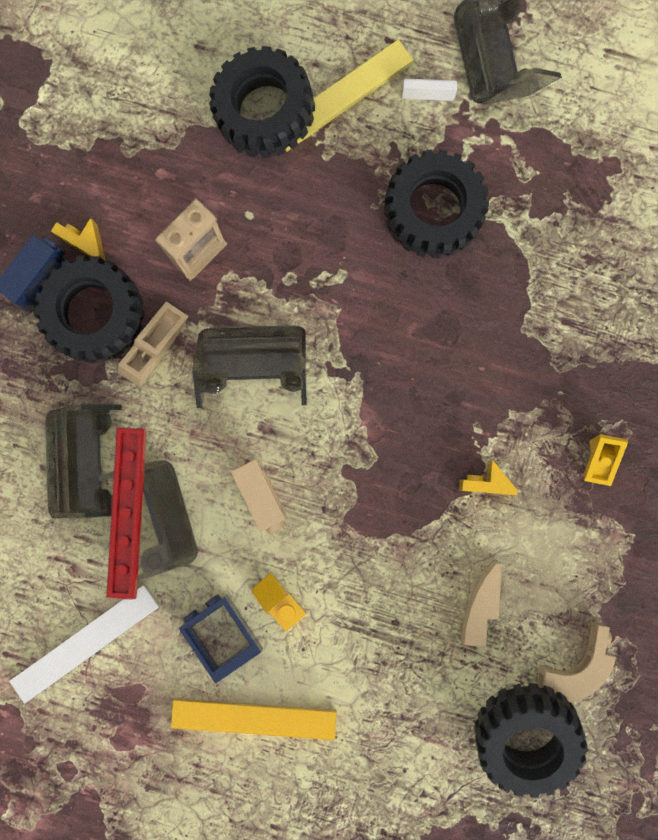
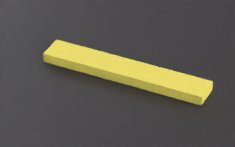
[284,39,414,152]

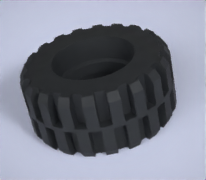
[209,46,315,158]
[384,149,489,259]
[34,255,144,363]
[474,683,588,798]

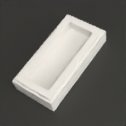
[402,79,457,101]

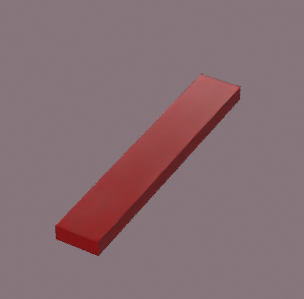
[106,427,147,600]

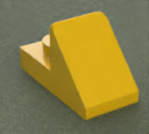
[51,219,105,261]
[583,434,628,486]
[459,460,517,495]
[251,572,306,632]

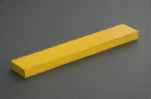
[171,698,337,740]

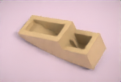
[118,302,188,387]
[460,561,502,647]

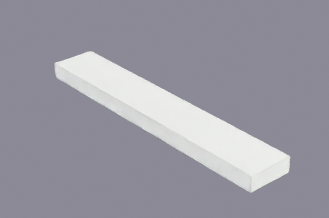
[9,584,160,704]

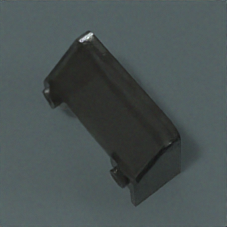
[454,0,562,105]
[192,325,307,408]
[45,404,122,519]
[87,460,198,581]

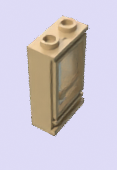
[155,199,227,281]

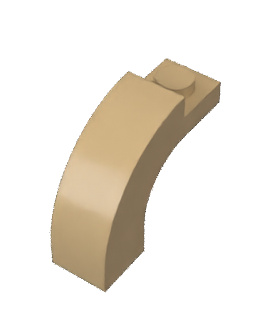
[537,622,616,702]

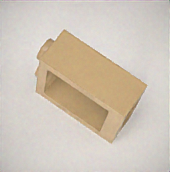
[231,459,288,534]

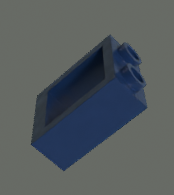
[0,235,65,313]
[179,594,263,684]

